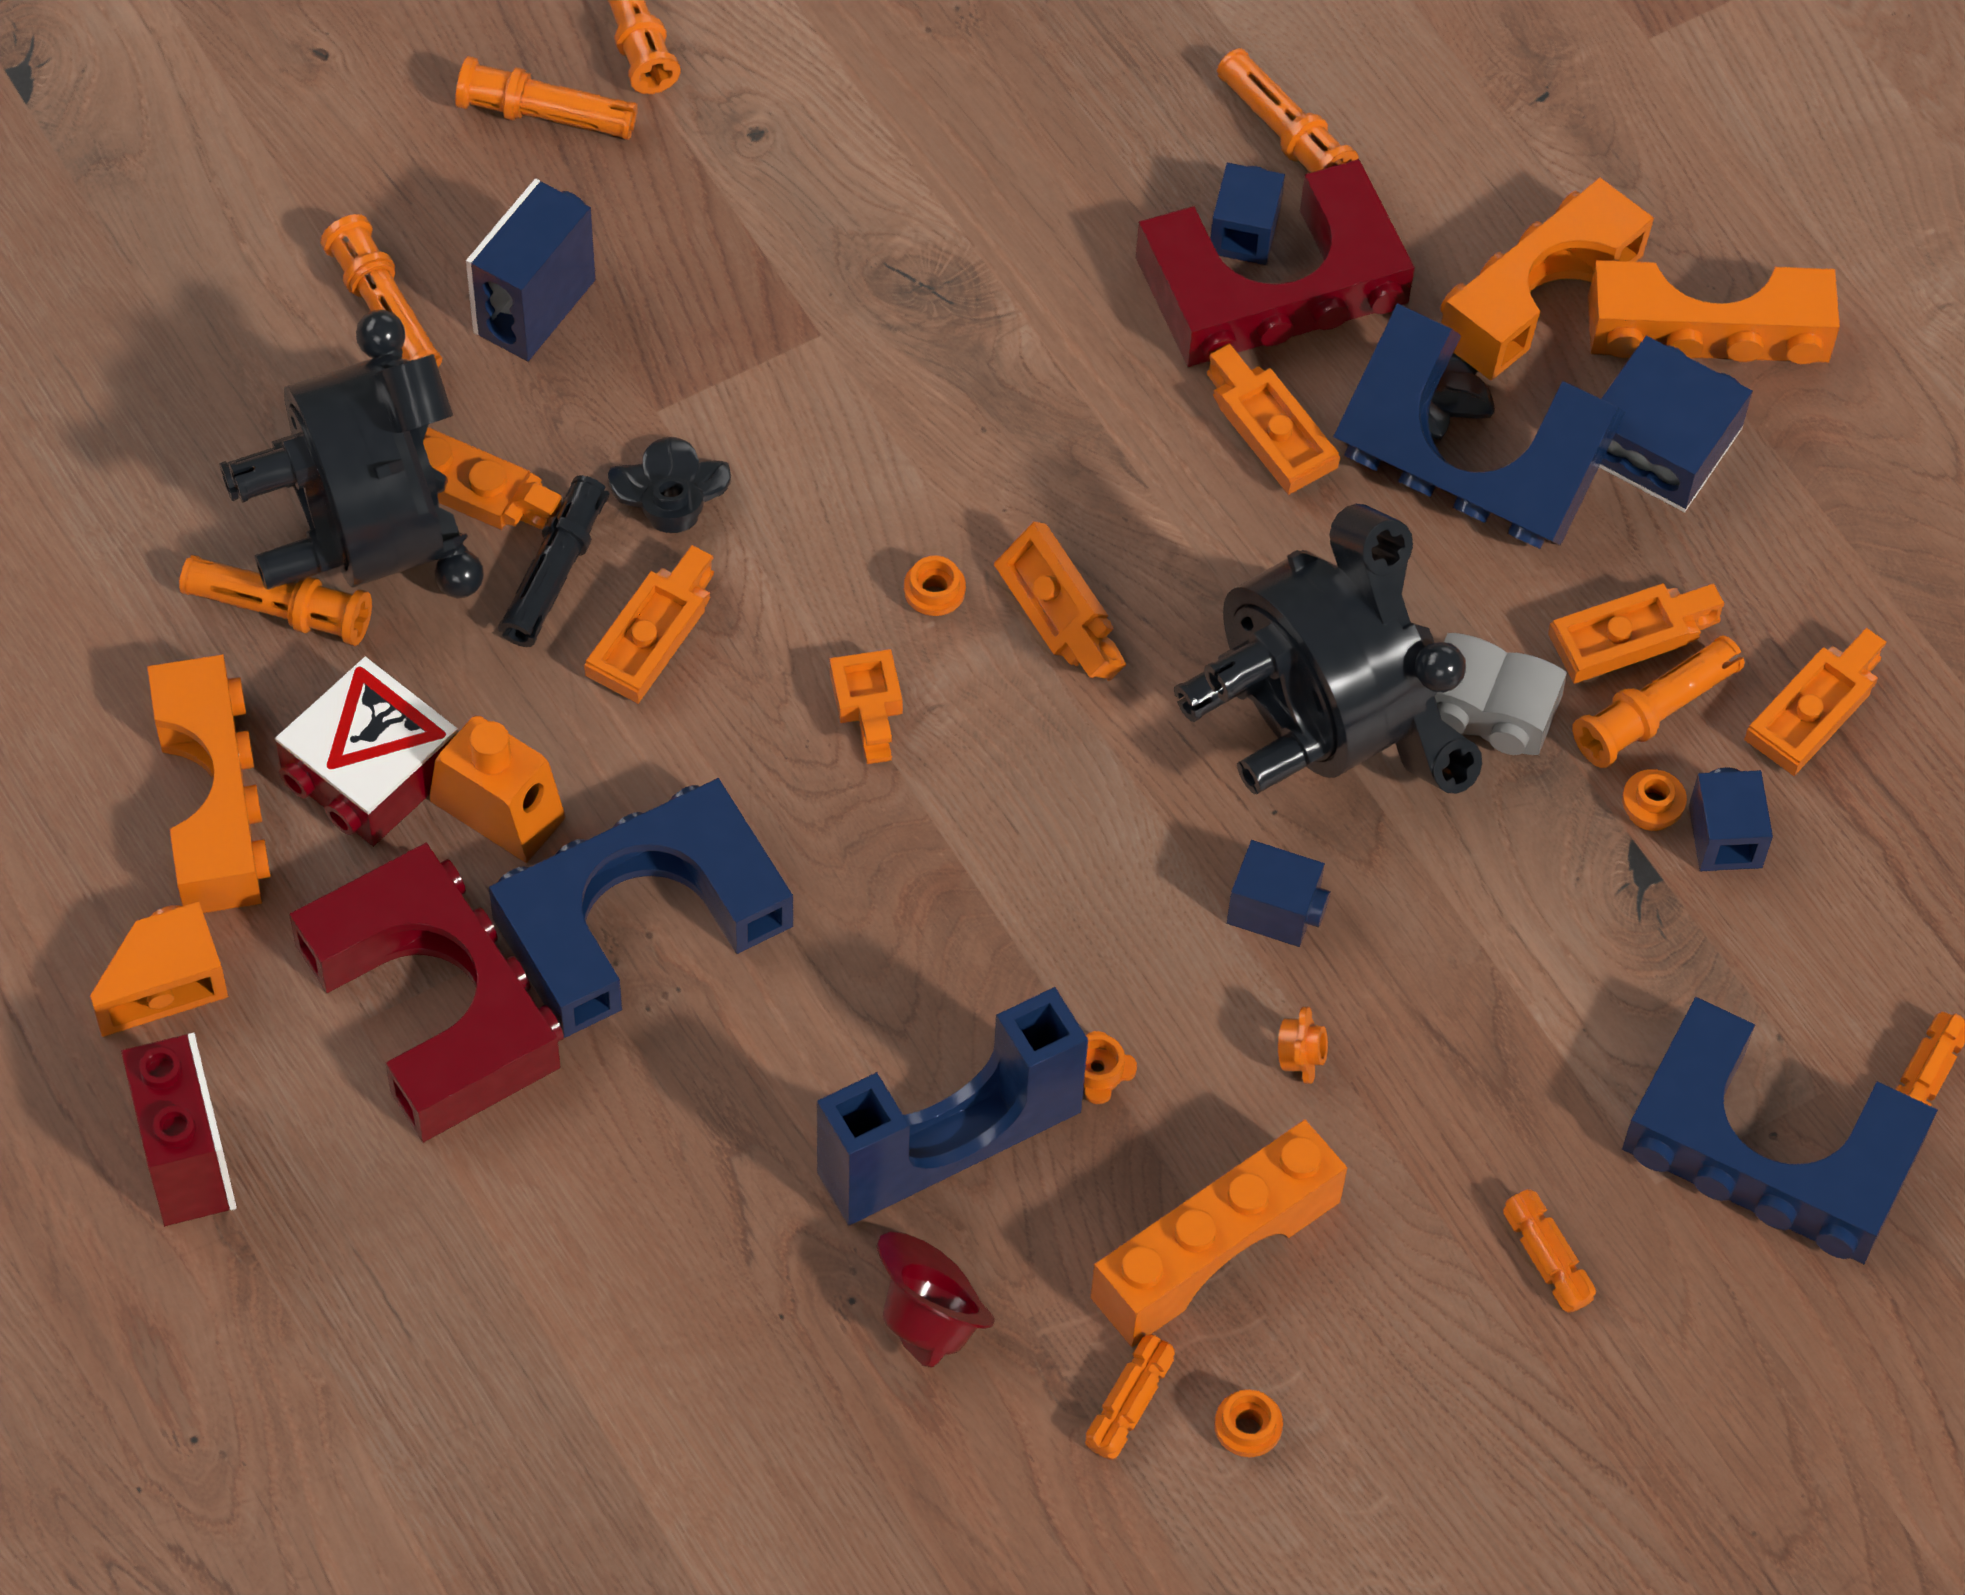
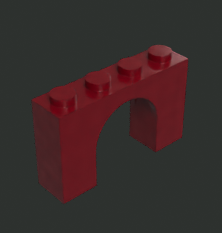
[1135,159,1415,367]
[289,842,564,1143]

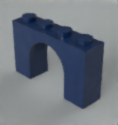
[1333,303,1626,549]
[489,778,794,1038]
[817,987,1088,1226]
[1622,996,1938,1265]

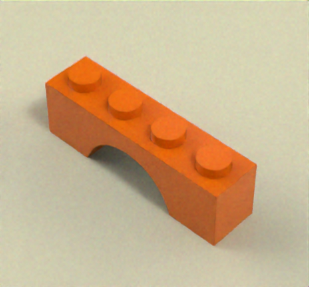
[1440,178,1654,381]
[1588,260,1840,364]
[147,654,271,913]
[1091,1119,1348,1347]

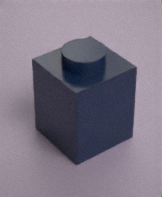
[1210,162,1285,266]
[1688,767,1773,871]
[1226,840,1331,947]

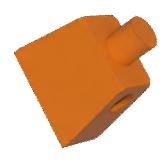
[430,716,565,863]

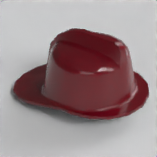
[876,1232,995,1367]

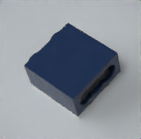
[466,178,596,362]
[1599,336,1753,512]

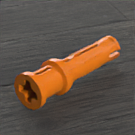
[607,0,681,94]
[1217,48,1359,173]
[455,56,638,140]
[320,214,442,368]
[179,555,372,646]
[1572,635,1745,768]

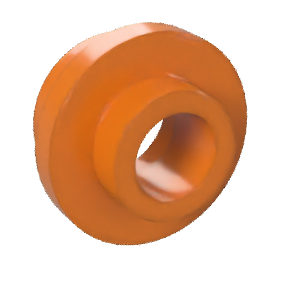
[904,555,966,616]
[1622,769,1687,831]
[1214,1389,1283,1457]

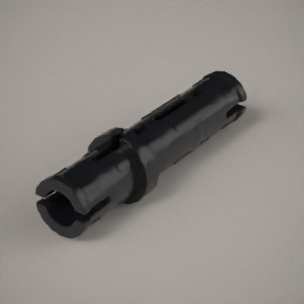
[498,475,610,647]

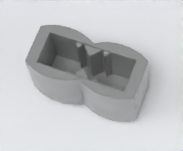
[1435,633,1567,755]

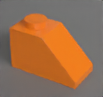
[90,901,228,1037]

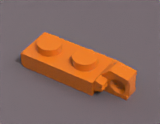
[1207,344,1340,495]
[423,427,562,530]
[994,521,1127,681]
[584,545,714,704]
[1548,583,1724,684]
[1744,628,1886,776]

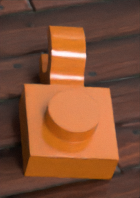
[829,649,903,764]

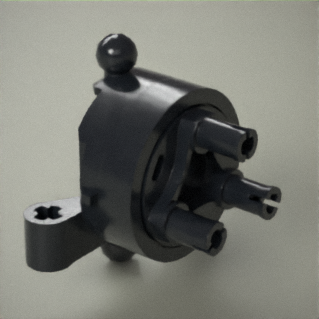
[219,309,484,598]
[1174,504,1482,794]

